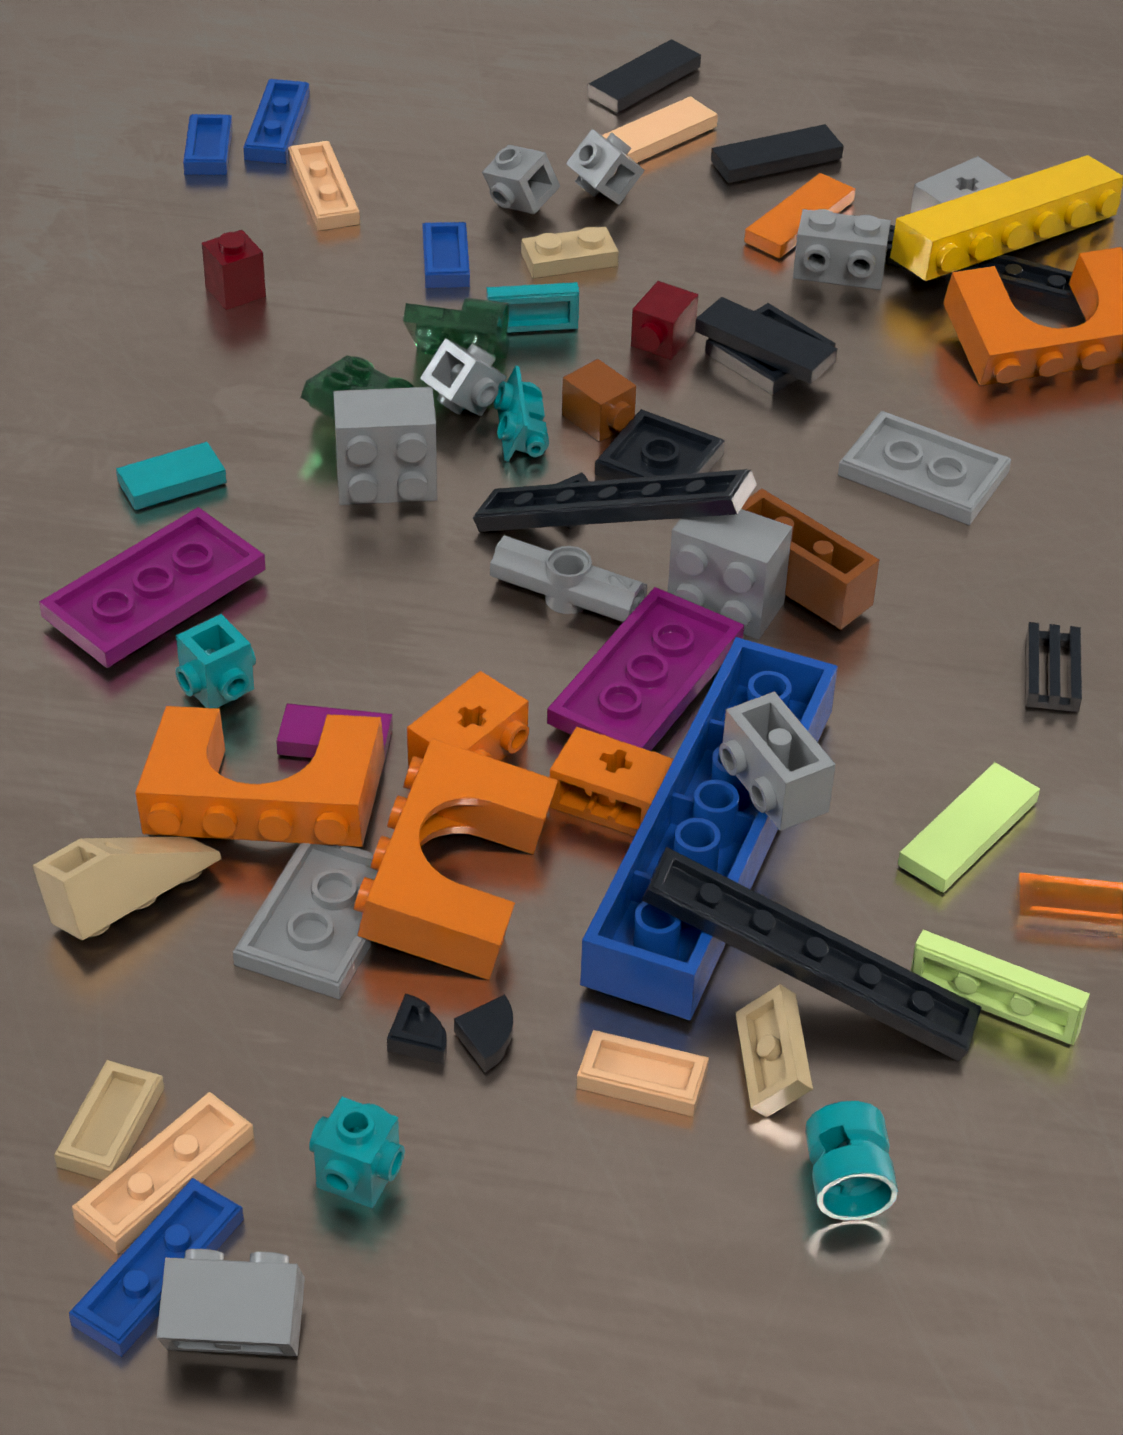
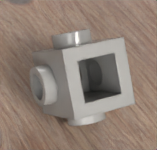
[566,129,645,205]
[482,145,560,214]
[420,338,507,416]

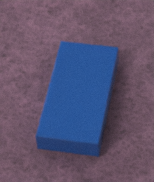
[183,114,233,175]
[422,222,470,288]

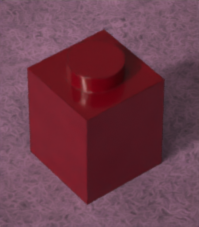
[202,230,266,310]
[631,281,699,360]

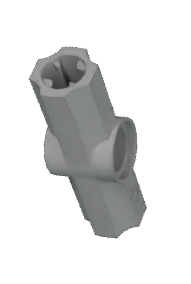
[490,535,647,622]

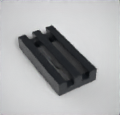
[1026,622,1082,712]

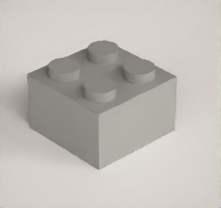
[333,387,437,505]
[668,509,792,640]

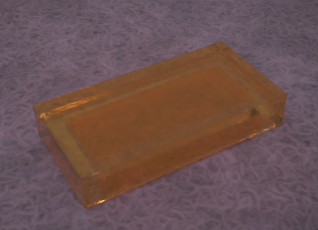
[1017,873,1123,939]

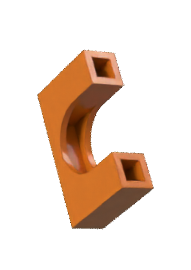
[943,247,1123,386]
[135,706,385,847]
[353,738,558,980]

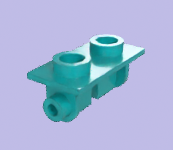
[493,365,549,462]

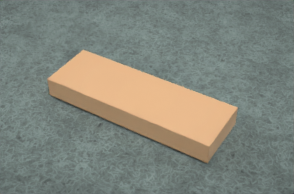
[602,96,718,163]
[288,141,360,231]
[72,1092,254,1255]

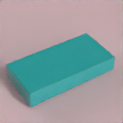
[486,282,579,334]
[116,442,227,510]

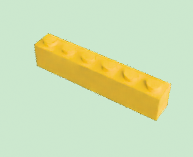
[890,155,1123,281]

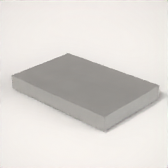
[838,411,1011,525]
[233,843,378,1000]

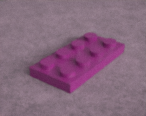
[39,507,266,668]
[547,587,744,751]

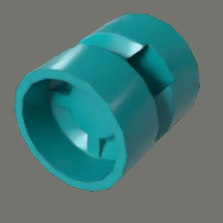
[805,1101,898,1221]

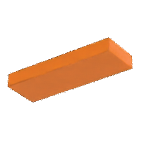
[744,173,856,258]

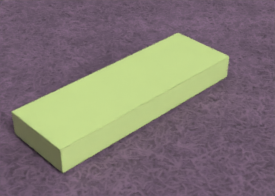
[898,762,1040,893]
[911,929,1090,1045]

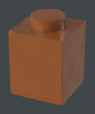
[562,359,636,442]

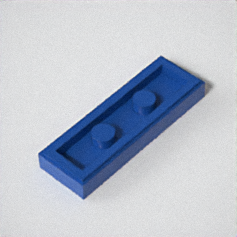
[243,79,310,164]
[69,1178,244,1357]

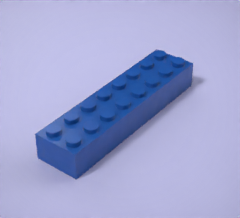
[580,637,838,1021]

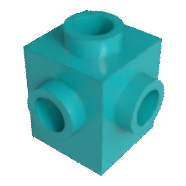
[175,614,256,708]
[309,1096,405,1209]

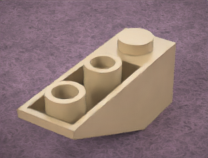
[32,836,221,941]

